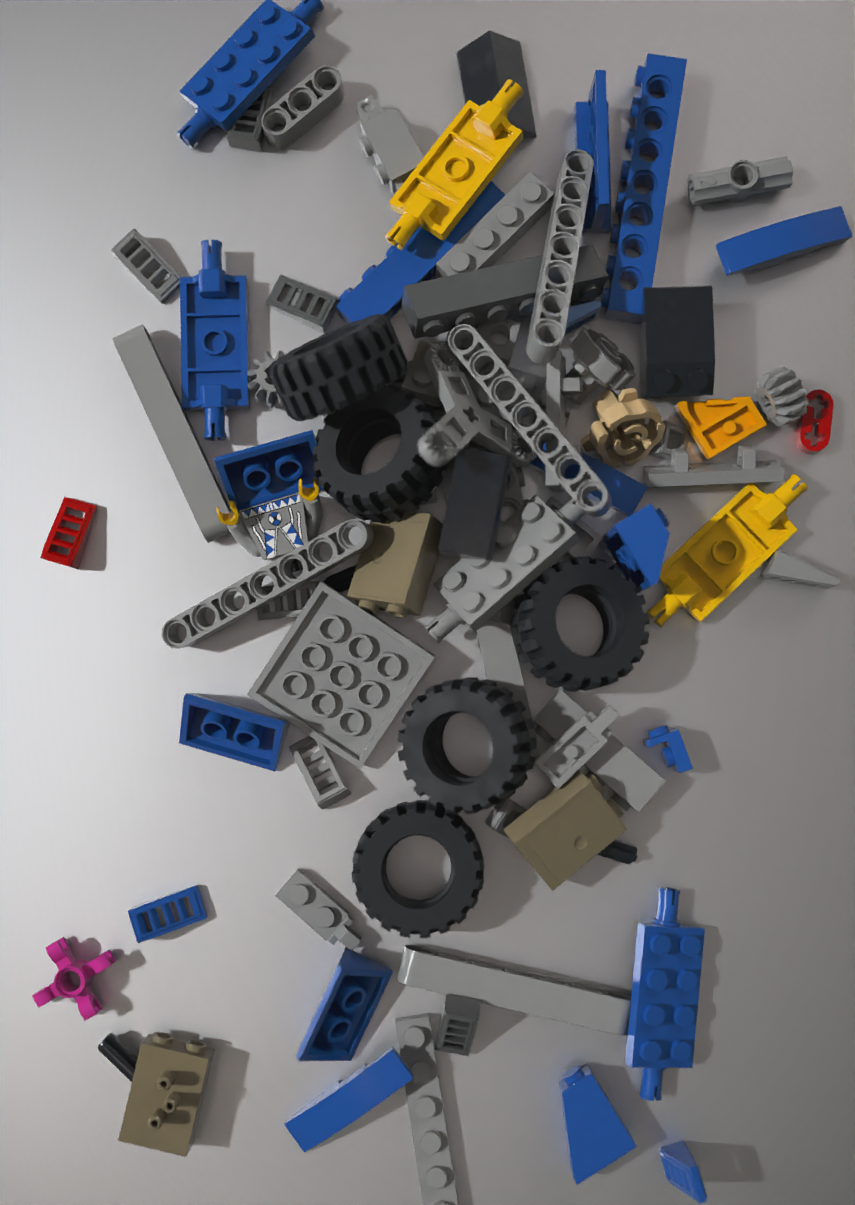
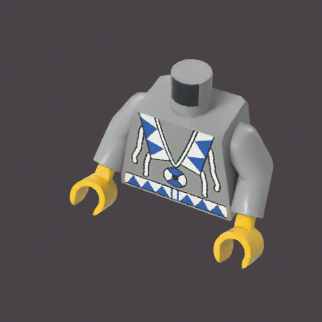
[216,477,323,573]

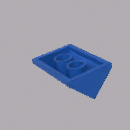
[214,430,323,513]
[179,693,290,771]
[295,947,393,1061]

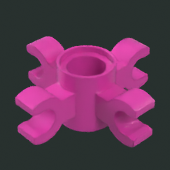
[32,937,116,1021]

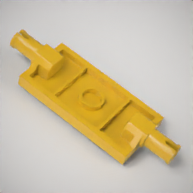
[385,79,524,250]
[646,474,808,628]

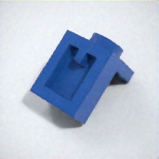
[642,725,693,773]

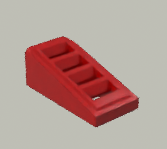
[40,496,98,569]

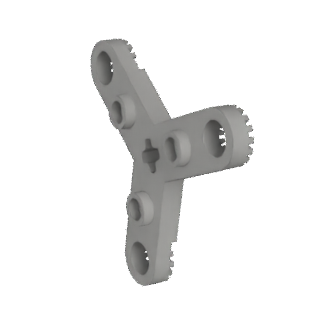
[418,343,537,467]

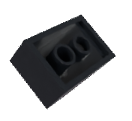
[639,285,715,397]

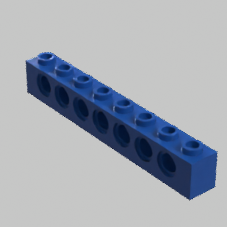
[600,53,687,325]

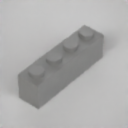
[436,171,554,278]
[533,690,665,812]

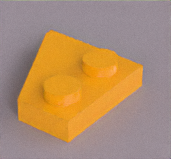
[674,396,767,461]

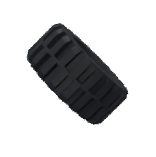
[269,314,408,421]
[313,385,449,523]
[511,556,650,692]
[397,677,537,814]
[352,800,485,938]

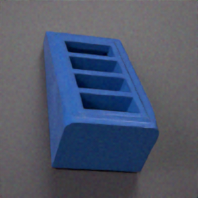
[128,885,208,943]
[659,1141,708,1204]

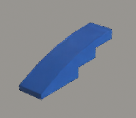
[715,206,852,276]
[518,442,648,517]
[284,1046,414,1153]

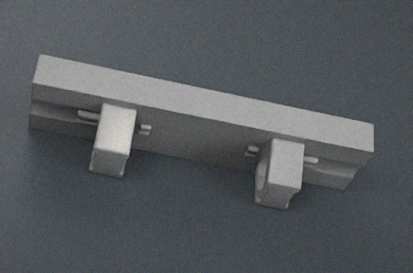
[545,350,583,492]
[643,445,785,487]

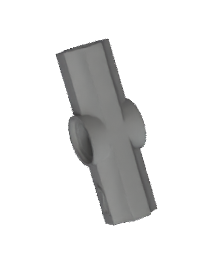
[687,156,793,206]

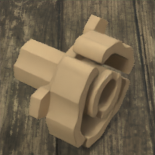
[580,388,666,468]

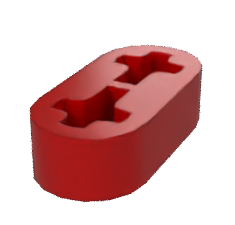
[795,389,834,454]

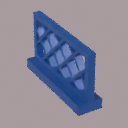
[574,70,612,234]

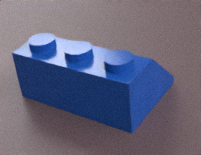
[602,503,670,594]

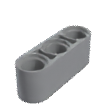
[261,65,344,149]

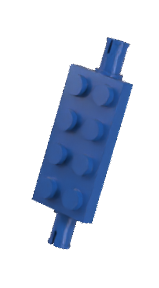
[176,0,324,149]
[180,240,250,441]
[625,887,705,1101]

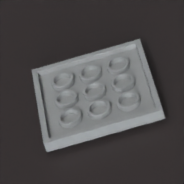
[247,581,435,769]

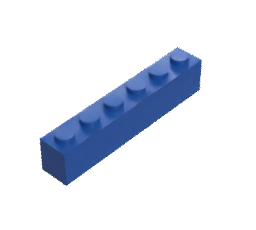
[336,181,505,325]

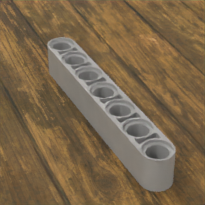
[526,149,594,364]
[113,324,231,543]
[448,324,612,517]
[162,520,374,649]
[397,945,631,1035]

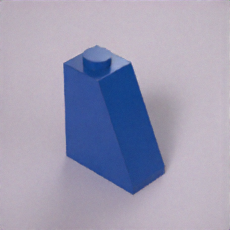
[559,1064,637,1185]

